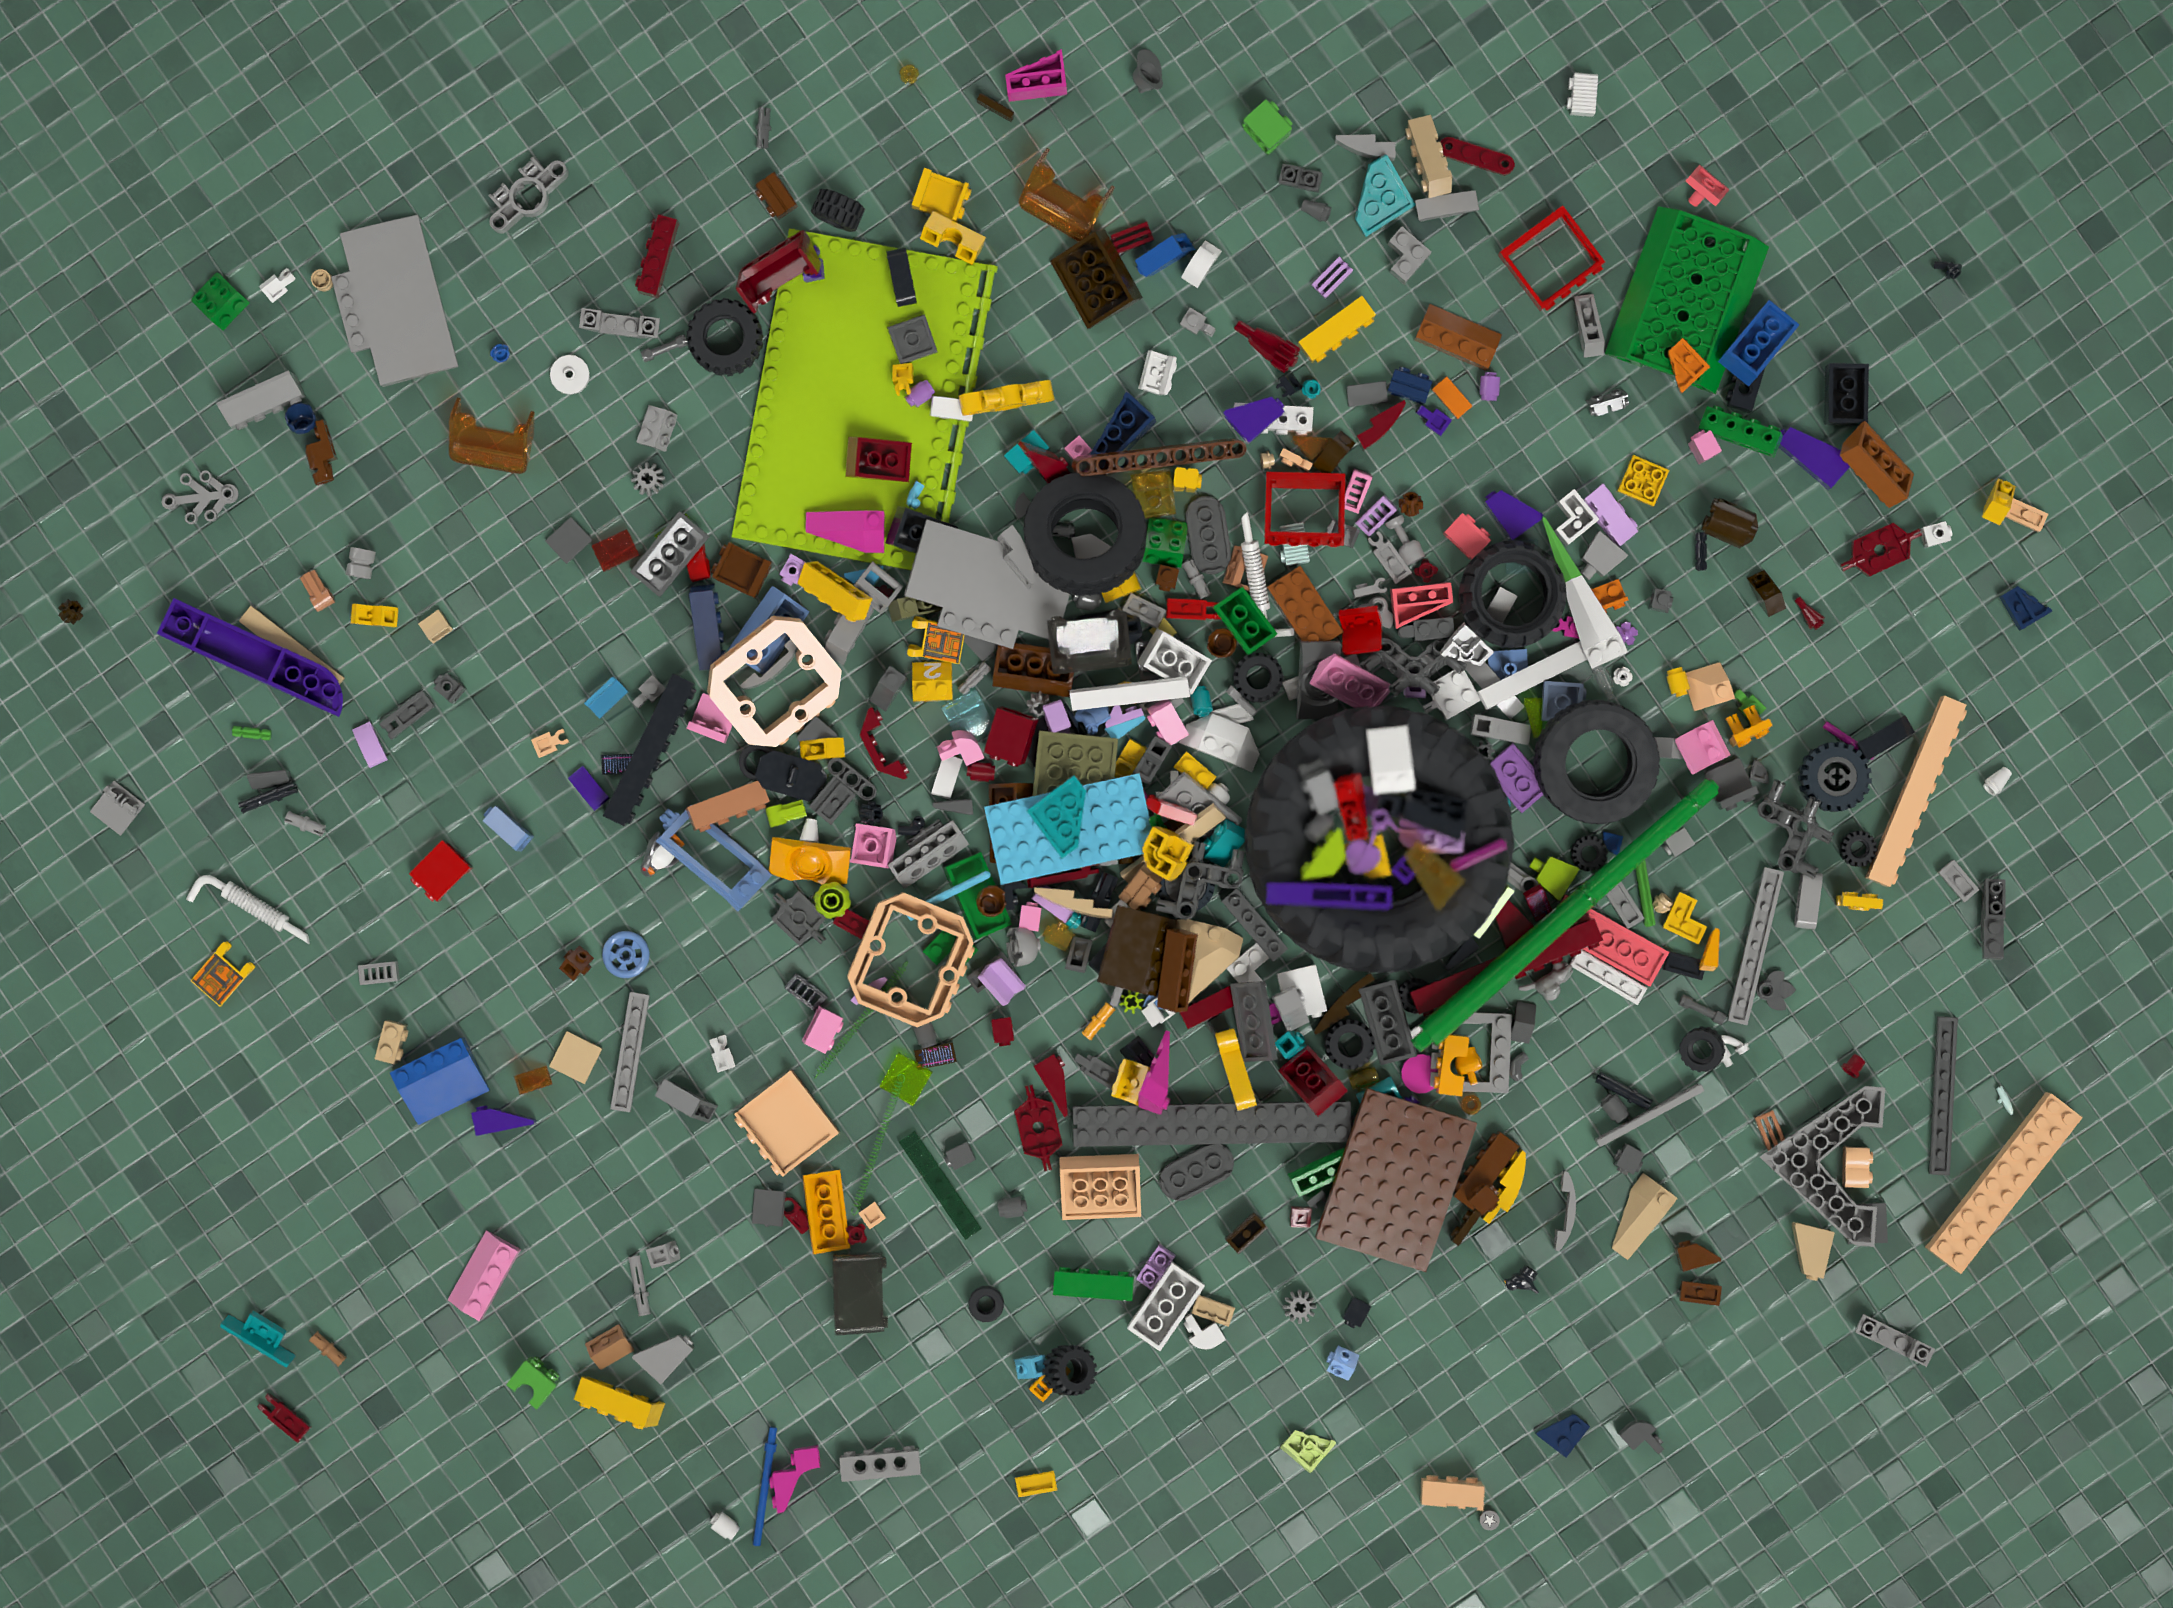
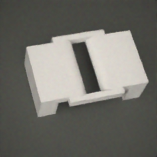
[1141,997,1175,1027]

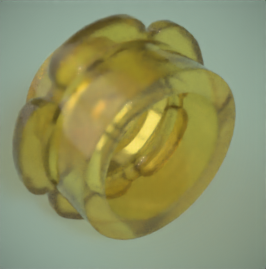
[900,64,919,84]

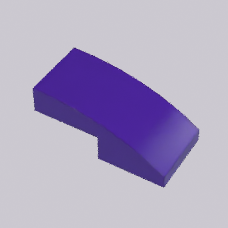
[568,766,610,811]

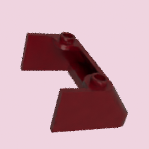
[735,230,821,314]

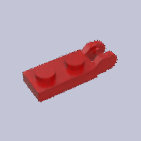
[1166,598,1221,620]

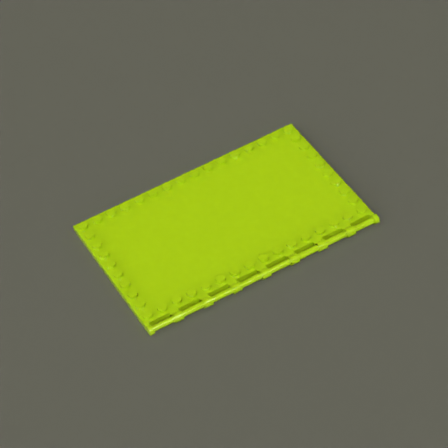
[732,228,998,571]

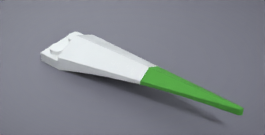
[1543,517,1629,669]

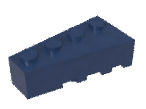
[1090,391,1156,476]
[689,584,726,671]

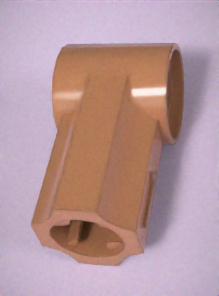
[300,570,335,612]

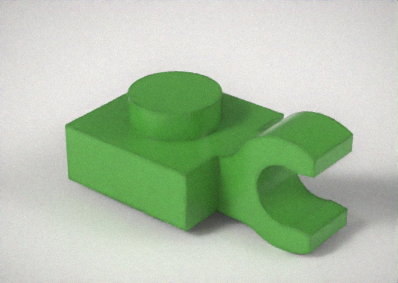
[1733,689,1766,719]

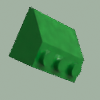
[1213,586,1277,655]

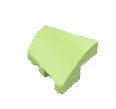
[1280,1430,1336,1473]

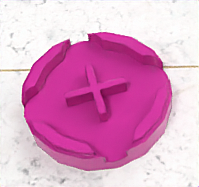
[1401,1054,1438,1093]

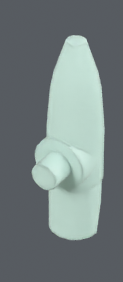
[1996,1086,2013,1115]

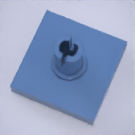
[1487,649,1528,680]

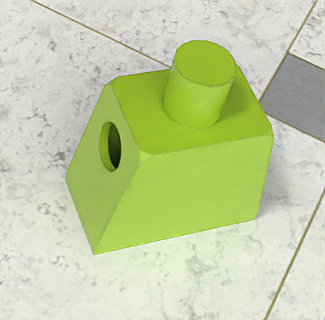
[1529,856,1580,901]

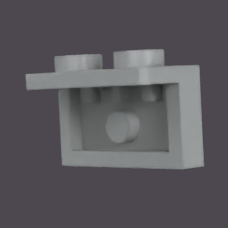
[637,405,677,452]

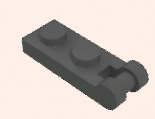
[379,691,435,740]

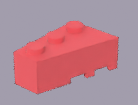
[1390,582,1453,629]

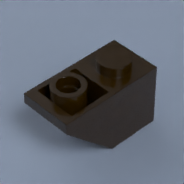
[1747,570,1786,617]

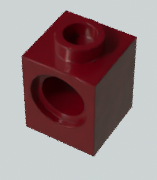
[991,1017,1014,1047]

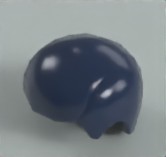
[285,403,316,435]

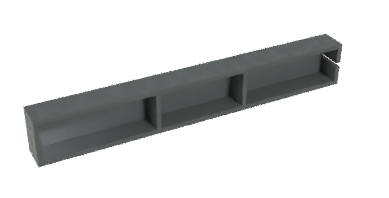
[1073,1101,1351,1147]

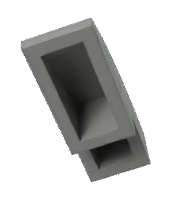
[1335,134,1396,161]
[1415,190,1479,222]
[997,525,1035,589]

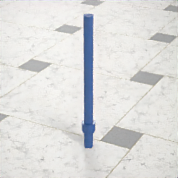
[753,1427,777,1546]

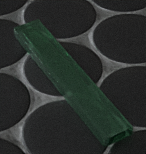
[899,1131,982,1240]

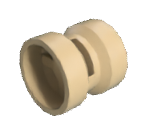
[311,269,333,292]

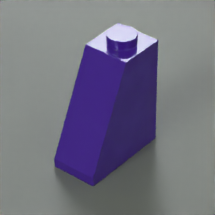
[1222,397,1285,444]
[1483,490,1544,541]

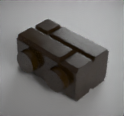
[1225,1212,1268,1255]

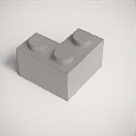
[1387,227,1432,285]

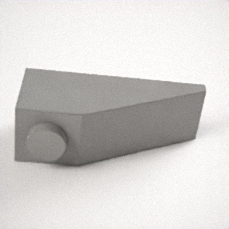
[1574,294,1604,358]

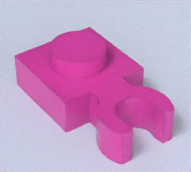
[1552,616,1579,639]

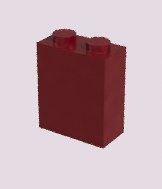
[984,706,1039,767]

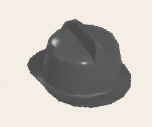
[1132,49,1163,93]

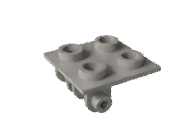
[90,781,145,836]

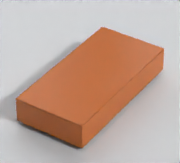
[1432,377,1472,419]

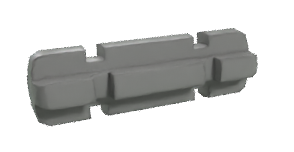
[958,662,991,695]

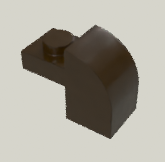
[1313,431,1356,473]

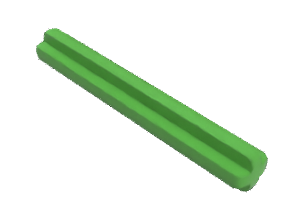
[1635,860,1656,927]

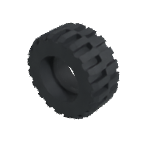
[686,298,764,376]

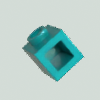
[1275,1031,1307,1059]

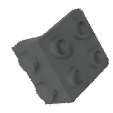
[1704,759,1759,811]

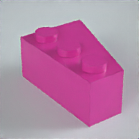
[1005,49,1067,102]

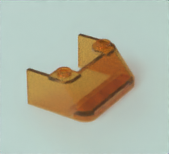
[1019,148,1115,241]
[449,397,535,474]

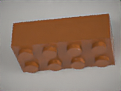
[1267,566,1343,642]

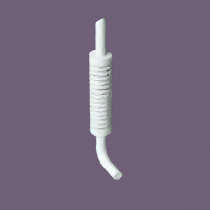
[1241,512,1294,637]
[186,875,310,944]

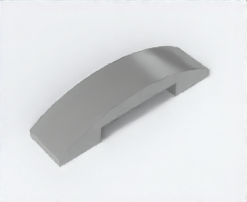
[740,639,798,690]
[1464,661,1525,719]
[1553,1170,1576,1251]

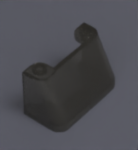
[1047,609,1132,674]
[833,1252,888,1335]

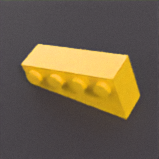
[574,1377,665,1429]

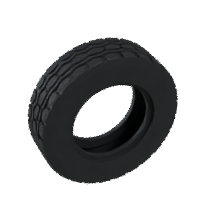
[1023,473,1146,596]
[1533,700,1660,824]

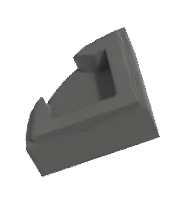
[1015,492,1031,520]
[1749,760,1769,784]

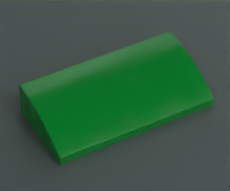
[943,852,1012,941]

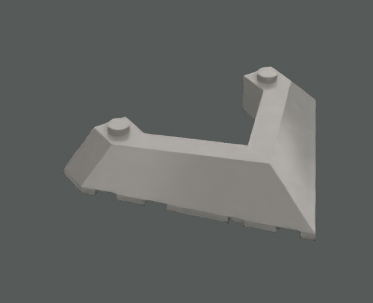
[1760,1086,1885,1247]

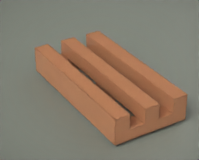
[1754,1110,1785,1151]

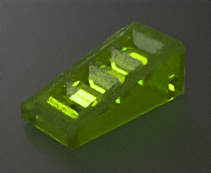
[1524,698,1543,738]

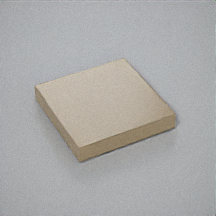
[549,1031,603,1084]

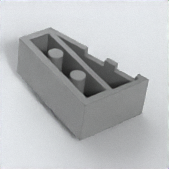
[824,606,874,665]
[1271,986,1309,1031]

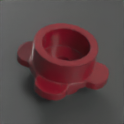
[1414,559,1438,583]
[846,1224,867,1245]

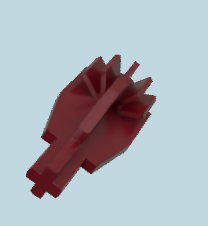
[1234,320,1301,373]

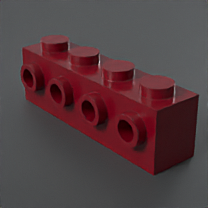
[635,214,679,299]

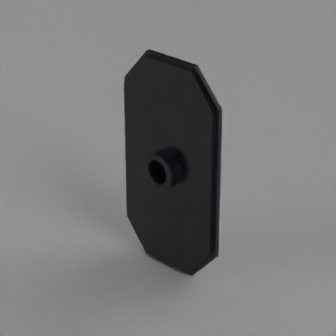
[755,750,827,801]

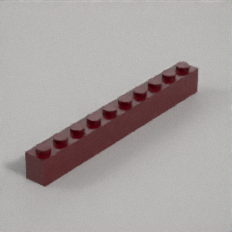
[1409,918,1603,1016]

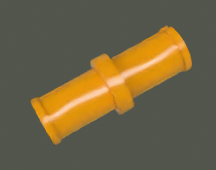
[1081,1002,1116,1040]

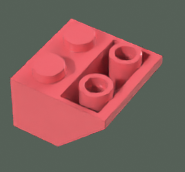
[1443,513,1491,560]

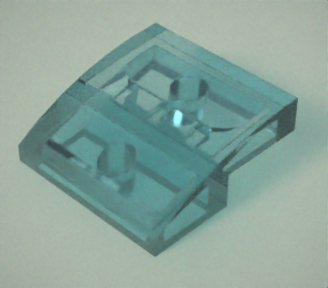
[941,690,992,737]

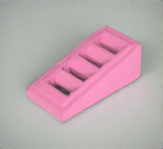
[1345,469,1373,514]

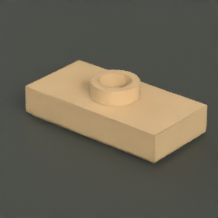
[1191,1295,1235,1327]

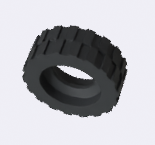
[1679,1026,1726,1072]

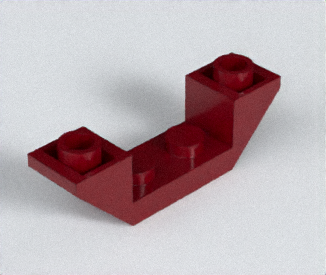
[860,707,909,780]

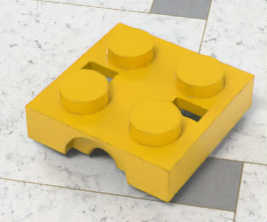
[1836,892,1883,911]

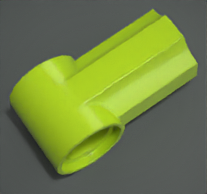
[765,800,807,828]

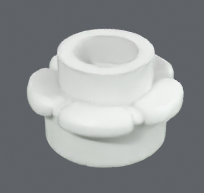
[1613,667,1633,686]

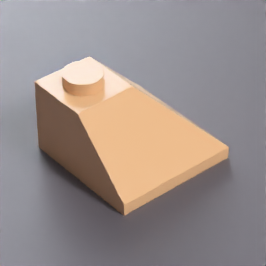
[1686,662,1735,711]

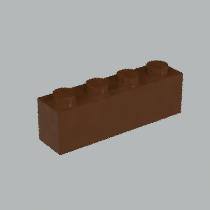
[1157,928,1198,1012]
[1453,1131,1519,1210]

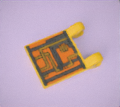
[907,616,965,664]
[191,941,255,1007]

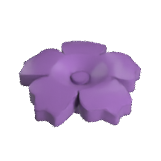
[1616,622,1638,646]

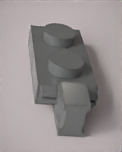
[1074,1053,1119,1090]

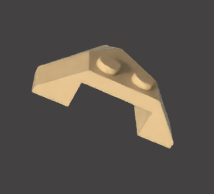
[1175,919,1243,1004]

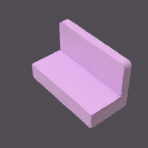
[978,958,1026,1006]

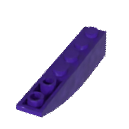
[1266,883,1391,910]

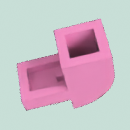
[937,730,984,766]

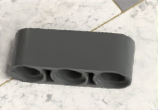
[828,758,877,801]

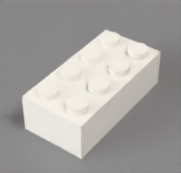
[1127,1262,1205,1351]

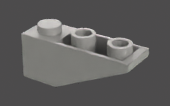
[1470,714,1532,745]

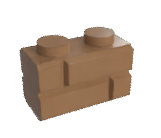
[1119,864,1163,910]

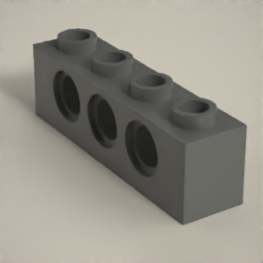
[1221,889,1288,962]

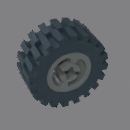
[1798,742,1872,812]

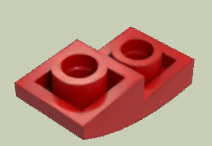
[687,543,711,582]

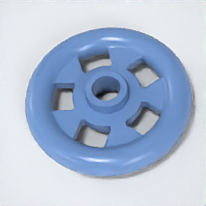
[602,931,650,978]

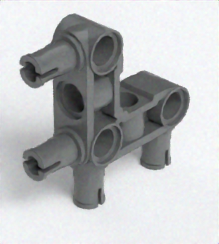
[1360,638,1467,696]
[1757,779,1834,879]
[1156,841,1245,919]

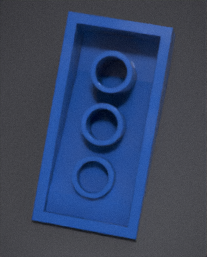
[1718,300,1800,387]

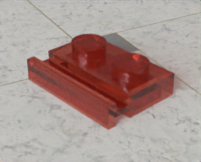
[592,529,640,572]

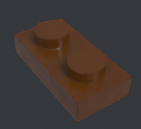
[1679,1281,1722,1306]

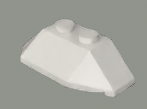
[1179,713,1259,772]

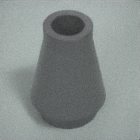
[1301,200,1332,222]

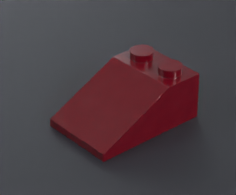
[845,437,912,482]

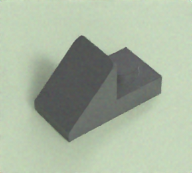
[1065,936,1093,973]

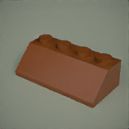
[1414,304,1502,371]
[1840,421,1914,508]

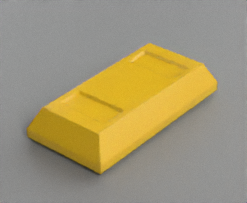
[1015,1471,1057,1497]

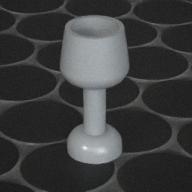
[1385,515,1425,566]

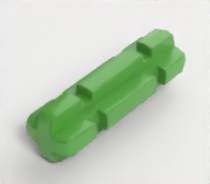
[232,726,272,740]

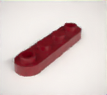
[1440,137,1515,176]

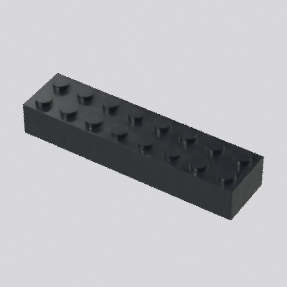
[603,674,697,826]

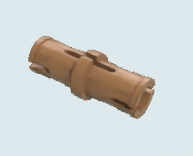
[309,1331,347,1367]

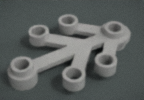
[162,471,239,525]

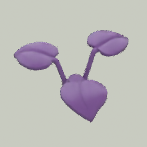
[1346,786,1435,873]

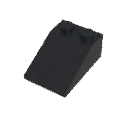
[885,506,958,554]

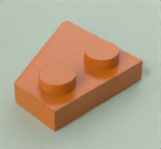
[1667,338,1710,394]

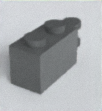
[1397,617,1454,642]

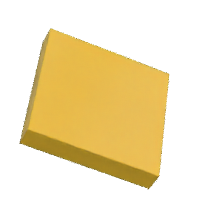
[1617,455,1669,507]

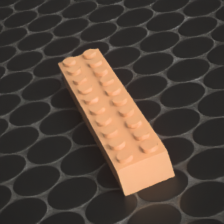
[1925,1092,2082,1274]

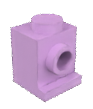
[779,554,806,586]

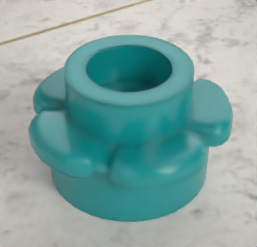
[1302,380,1321,399]
[1064,912,1082,930]

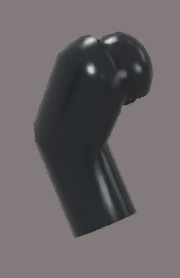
[898,816,925,836]

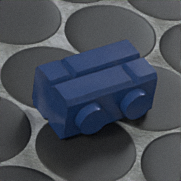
[1387,367,1432,405]

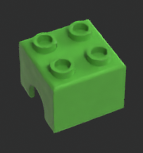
[1242,100,1292,155]
[506,1356,561,1409]

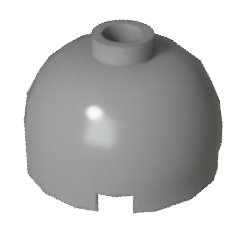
[1006,927,1041,967]

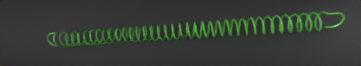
[814,961,908,1079]
[851,1074,905,1215]

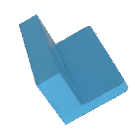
[584,677,628,719]

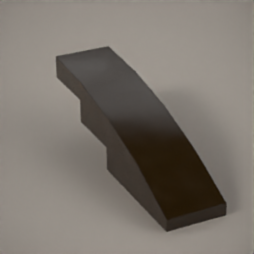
[1313,973,1375,1035]

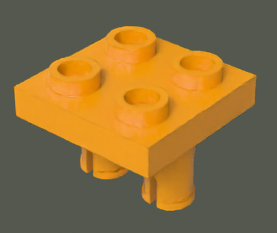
[1725,705,1773,748]

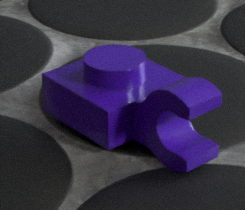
[1416,405,1452,436]

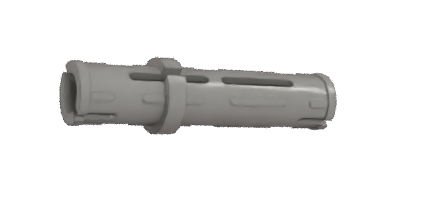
[628,1255,651,1316]

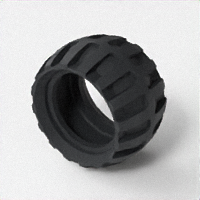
[1459,540,1567,648]

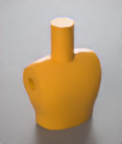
[1455,1047,1483,1085]

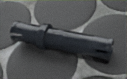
[238,781,298,814]
[1595,1071,1653,1111]

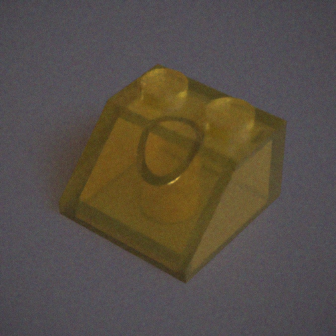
[1131,469,1176,519]

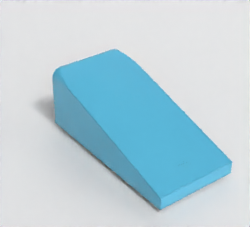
[1105,716,1145,739]

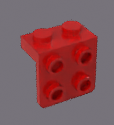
[1339,605,1382,655]

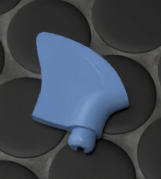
[1075,685,1111,735]

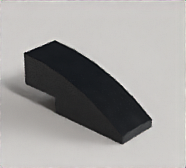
[1855,715,1915,760]

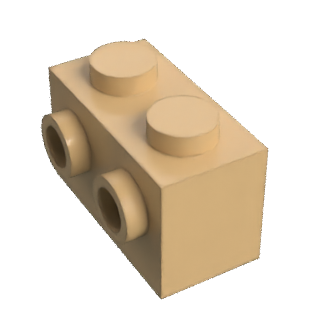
[375,1020,409,1064]

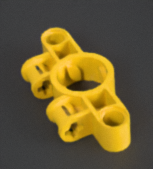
[958,380,1055,416]

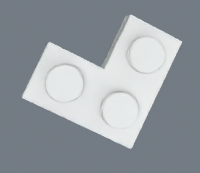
[1226,943,1269,986]

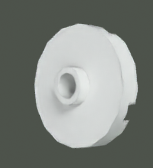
[550,355,590,395]

